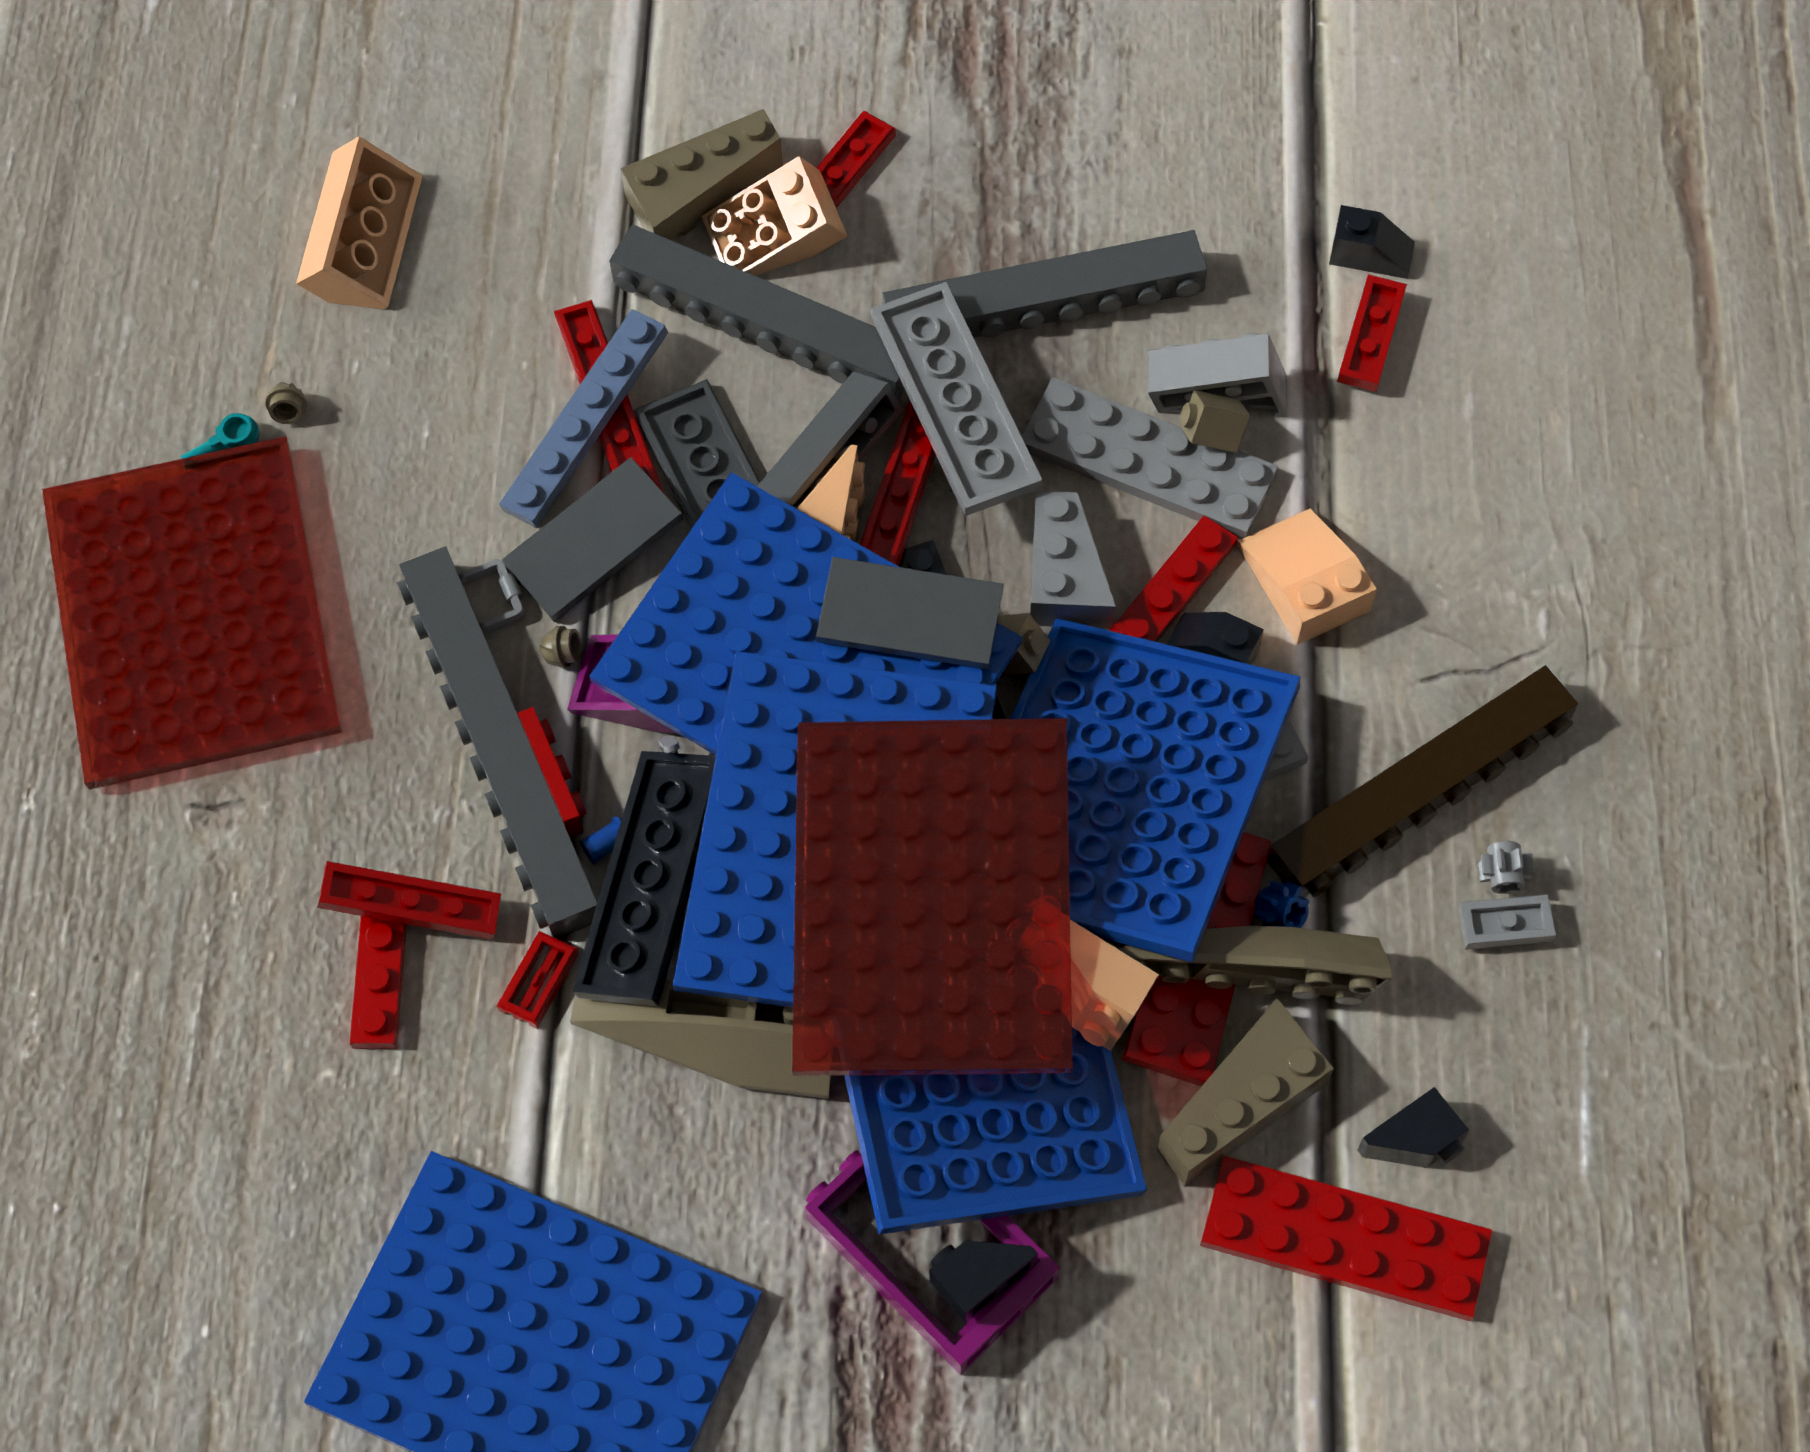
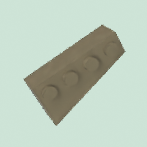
[620,109,783,240]
[1157,998,1334,1186]

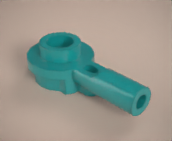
[181,413,260,470]

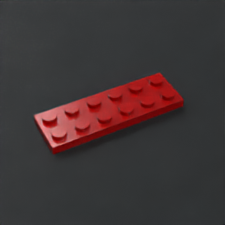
[1122,832,1271,1087]
[1200,1155,1492,1322]

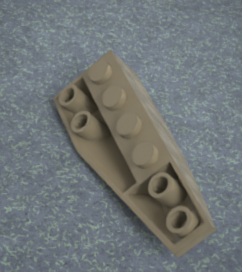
[1117,926,1392,1005]
[570,979,837,1099]

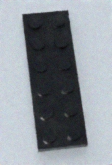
[572,751,716,1007]

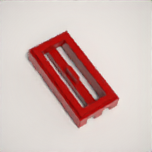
[497,931,579,1029]

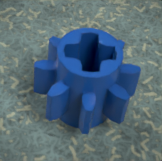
[1254,880,1310,928]

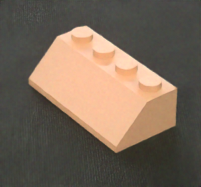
[296,136,423,310]

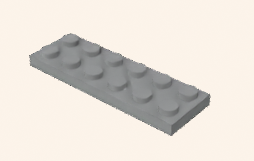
[871,282,1043,516]
[1021,377,1278,539]

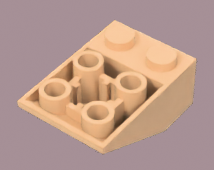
[702,156,847,276]
[797,445,866,543]

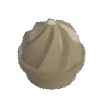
[265,382,307,424]
[540,626,582,668]

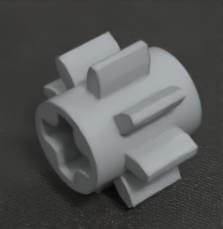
[1478,841,1535,894]

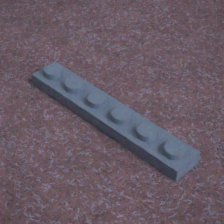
[499,309,668,528]

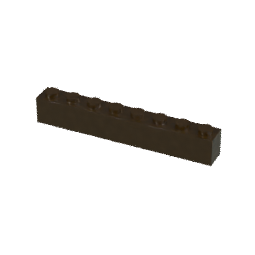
[1266,665,1578,898]

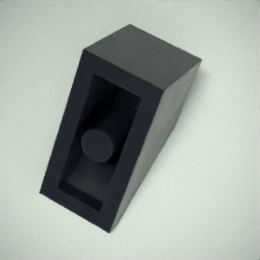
[1329,205,1415,279]
[1167,612,1264,665]
[1357,1087,1469,1168]
[929,1240,1038,1324]

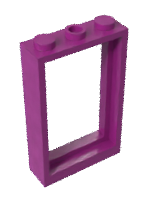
[804,1150,1060,1375]

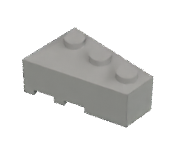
[1148,333,1287,417]
[1030,491,1116,629]

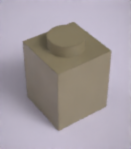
[1180,390,1250,453]
[997,613,1050,676]

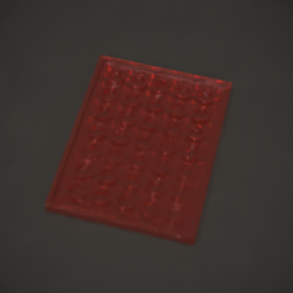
[42,436,343,790]
[792,718,1073,1076]

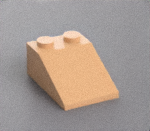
[1237,508,1377,645]
[1017,902,1159,1051]

